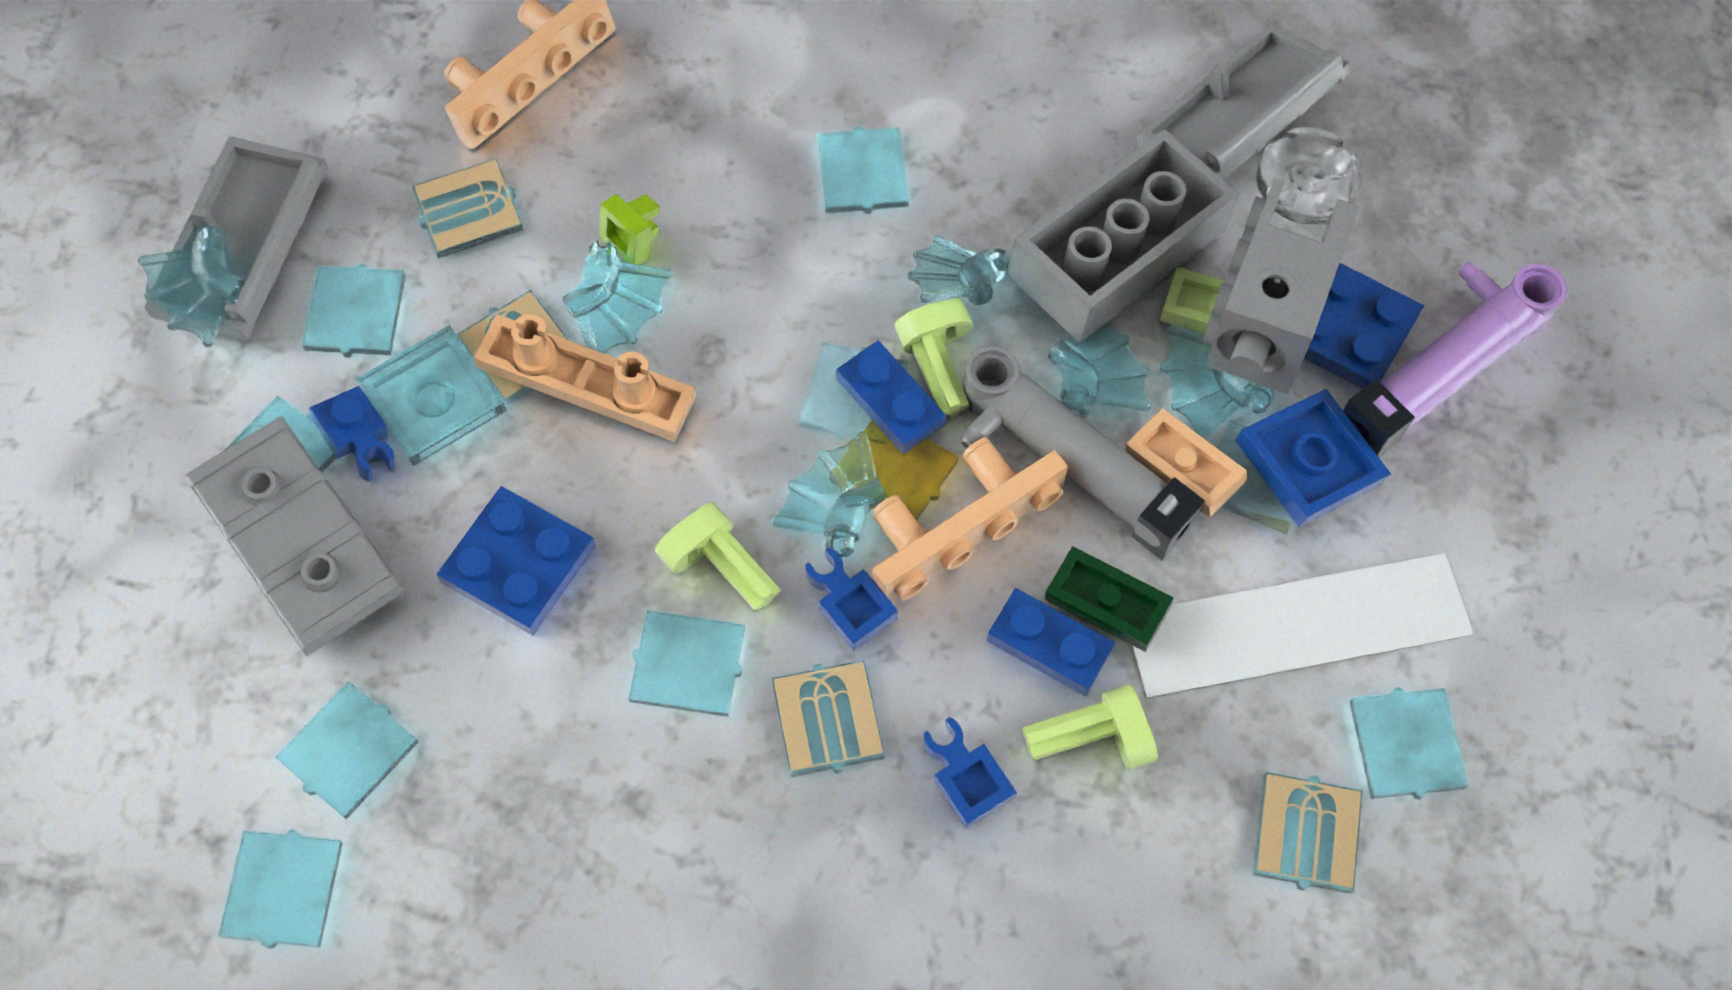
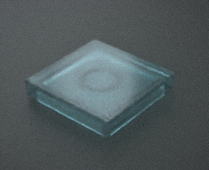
[356,325,507,466]

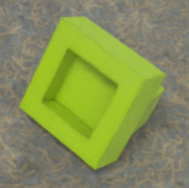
[599,194,660,268]

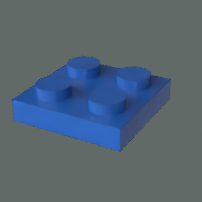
[1304,263,1425,389]
[1235,389,1391,527]
[436,486,596,636]

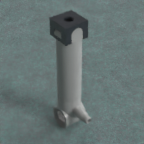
[961,346,1205,561]

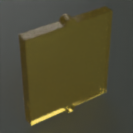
[830,420,959,520]

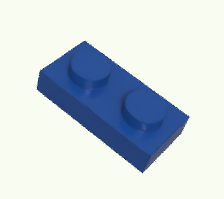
[836,340,946,455]
[986,588,1116,696]

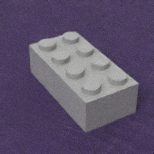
[1007,129,1240,343]

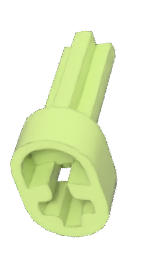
[894,297,973,418]
[654,502,781,612]
[1022,684,1158,770]

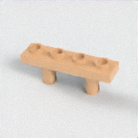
[444,0,616,150]
[473,313,696,442]
[872,437,1068,602]

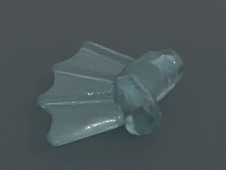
[138,226,245,348]
[907,235,1010,305]
[562,240,673,354]
[1048,324,1151,418]
[1160,325,1275,439]
[771,431,888,558]

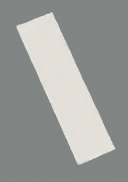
[1132,553,1474,698]

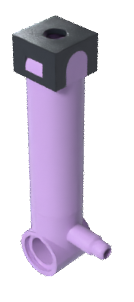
[1343,263,1567,457]

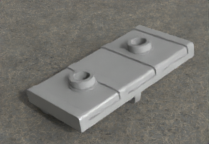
[1137,23,1350,180]
[144,136,329,342]
[185,416,405,656]

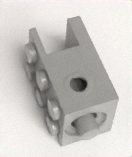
[1202,178,1360,394]

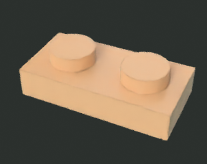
[1126,408,1247,518]

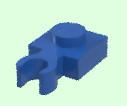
[309,386,395,482]
[805,548,899,652]
[923,717,1017,829]

